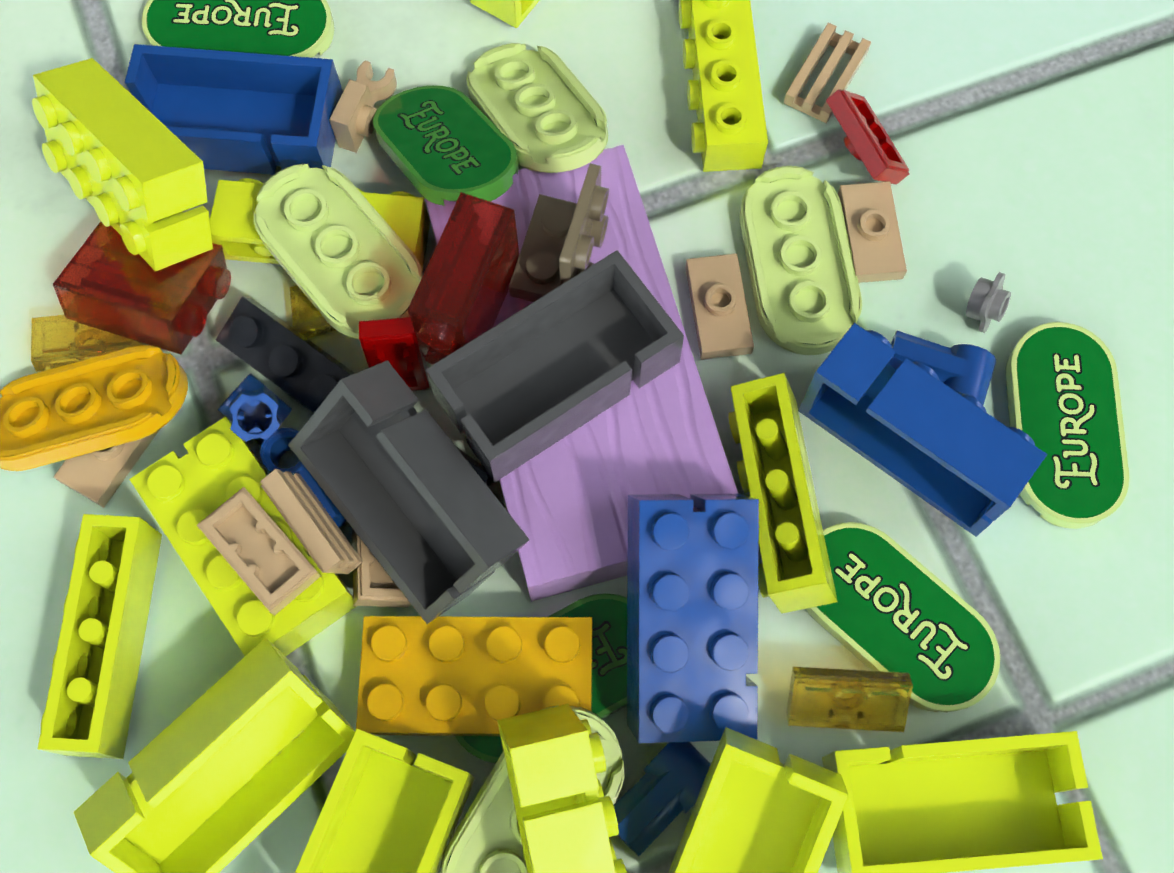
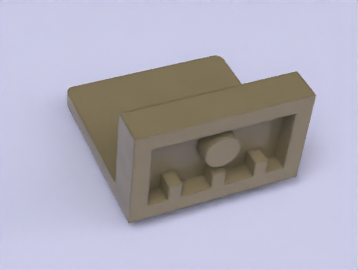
[509,163,609,302]

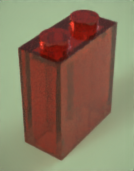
[408,192,519,365]
[53,221,231,355]

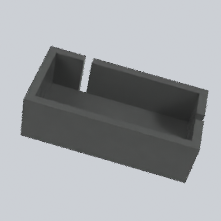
[426,250,684,482]
[288,360,530,624]

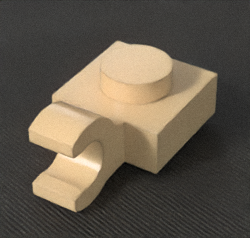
[329,60,397,153]

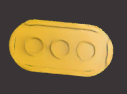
[0,345,188,471]

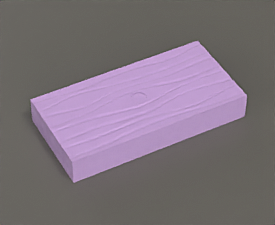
[425,145,738,602]

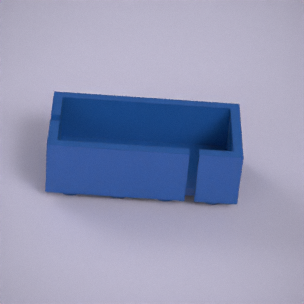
[124,44,343,175]
[798,323,1047,537]
[627,494,759,744]

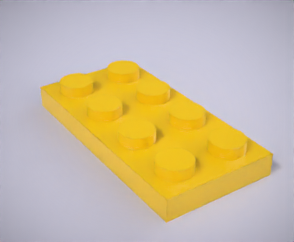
[356,616,593,736]

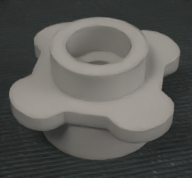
[966,272,1011,333]

